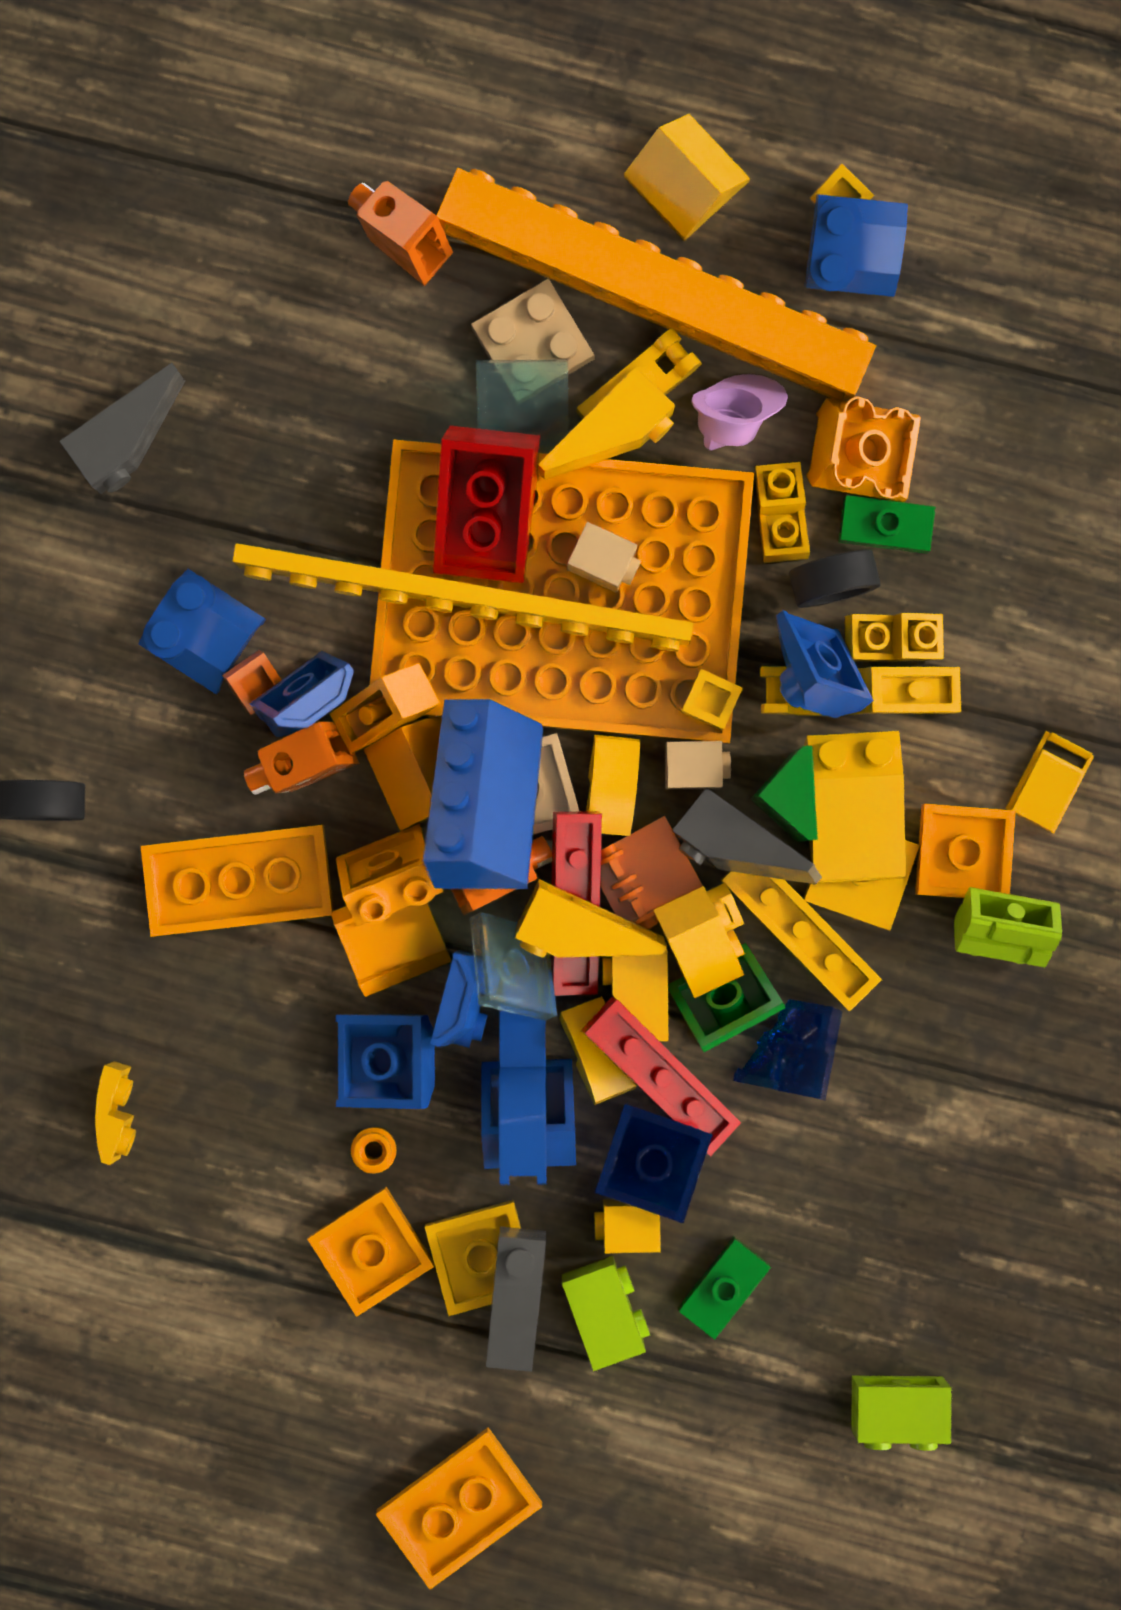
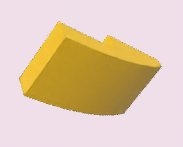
[755,462,810,563]
[845,613,944,661]
[586,735,640,836]
[559,996,637,1105]
[95,1061,136,1165]

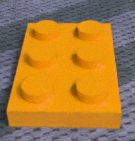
[376,1427,542,1590]

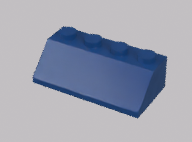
[423,699,543,889]

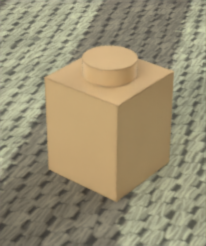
[567,522,641,593]
[665,741,731,790]

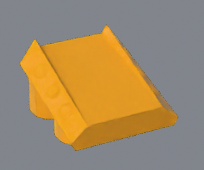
[806,397,921,502]
[331,903,452,997]

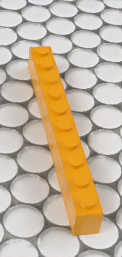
[437,167,877,401]

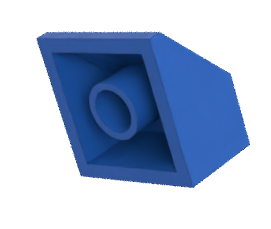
[481,1059,576,1169]

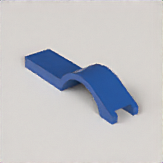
[499,976,547,1185]

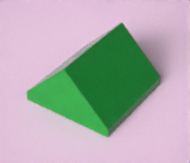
[750,746,818,842]
[668,942,786,1052]

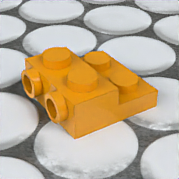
[336,824,443,927]

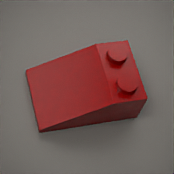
[433,425,541,583]

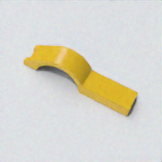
[760,667,961,716]

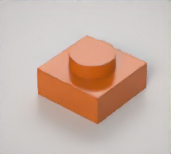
[222,650,282,715]

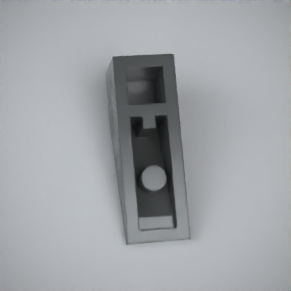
[60,363,185,494]
[672,788,822,884]
[486,1226,546,1372]

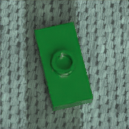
[838,495,936,554]
[678,1236,771,1340]

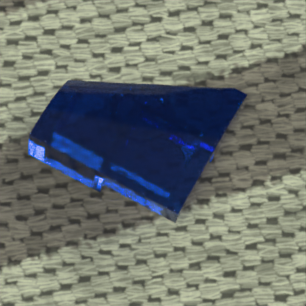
[733,999,843,1101]

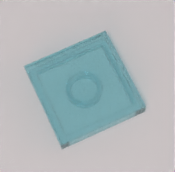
[476,359,568,453]
[470,912,557,1021]

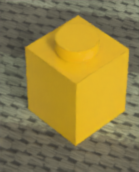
[594,1198,661,1253]

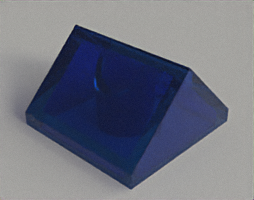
[595,1104,713,1224]

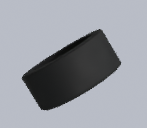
[789,549,880,608]
[0,780,85,821]

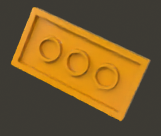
[141,825,334,937]

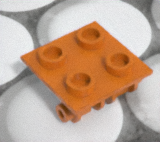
[600,816,703,929]

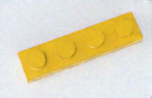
[720,871,882,1012]

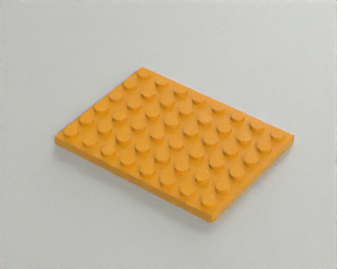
[370,439,754,744]

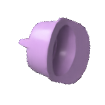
[691,374,788,450]

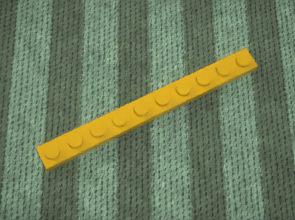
[233,543,694,651]

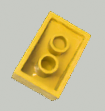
[804,731,906,883]

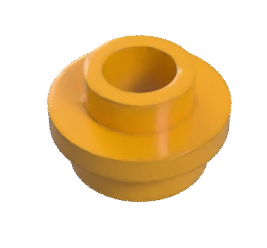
[351,1127,397,1174]

